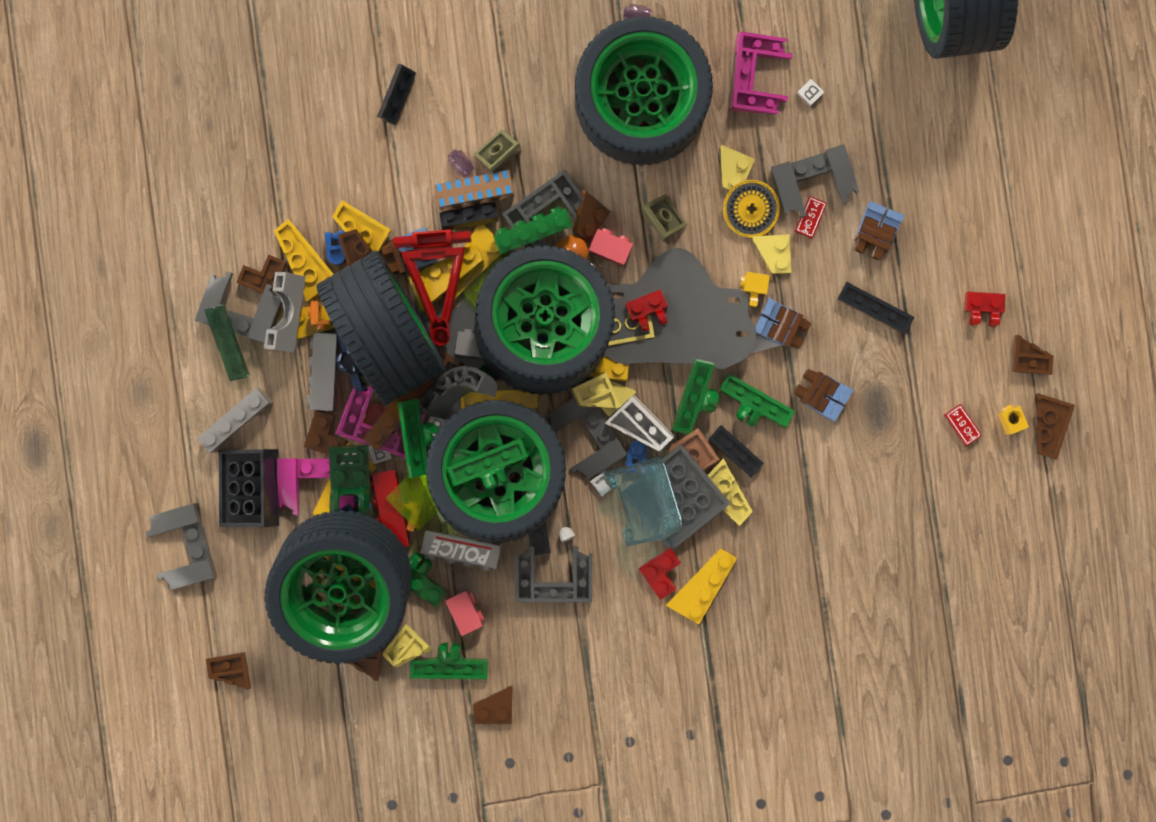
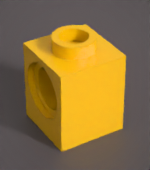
[997,404,1029,435]

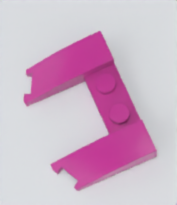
[729,31,793,115]
[336,386,426,458]
[277,458,356,515]

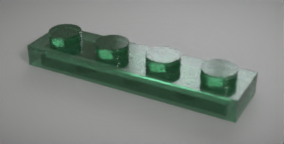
[204,304,250,381]

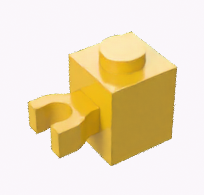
[740,272,770,308]

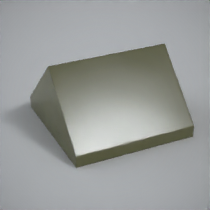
[474,129,521,173]
[641,194,687,242]

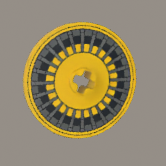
[723,180,780,238]

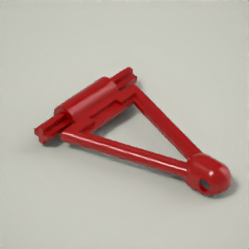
[393,229,472,346]

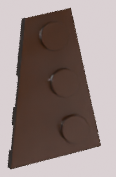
[338,229,373,266]
[1036,393,1075,460]

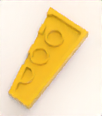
[666,548,737,624]

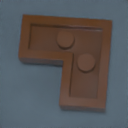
[236,254,288,294]
[304,410,347,455]

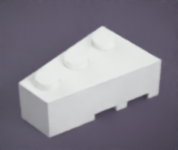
[605,395,674,451]

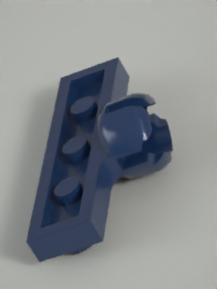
[336,331,368,392]

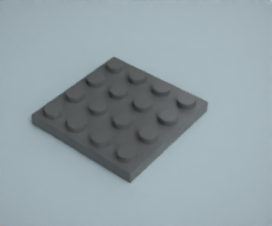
[622,443,731,550]

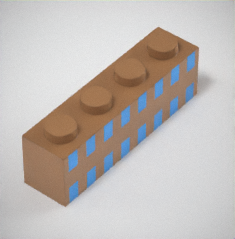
[434,170,514,212]

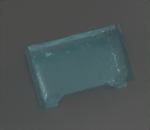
[604,457,682,547]

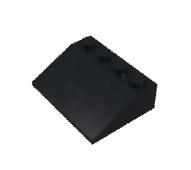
[219,449,279,527]

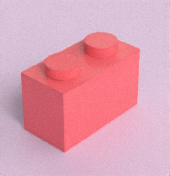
[589,228,633,267]
[445,589,485,636]

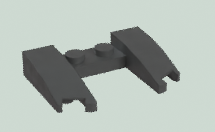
[770,144,858,218]
[501,170,583,248]
[195,272,282,343]
[546,398,627,480]
[146,503,217,590]
[515,546,592,602]

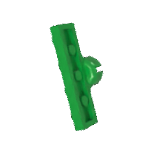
[672,358,719,434]
[718,373,795,429]
[398,398,439,478]
[446,438,528,490]
[409,552,447,607]
[410,642,488,679]

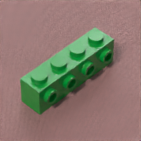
[493,206,573,254]

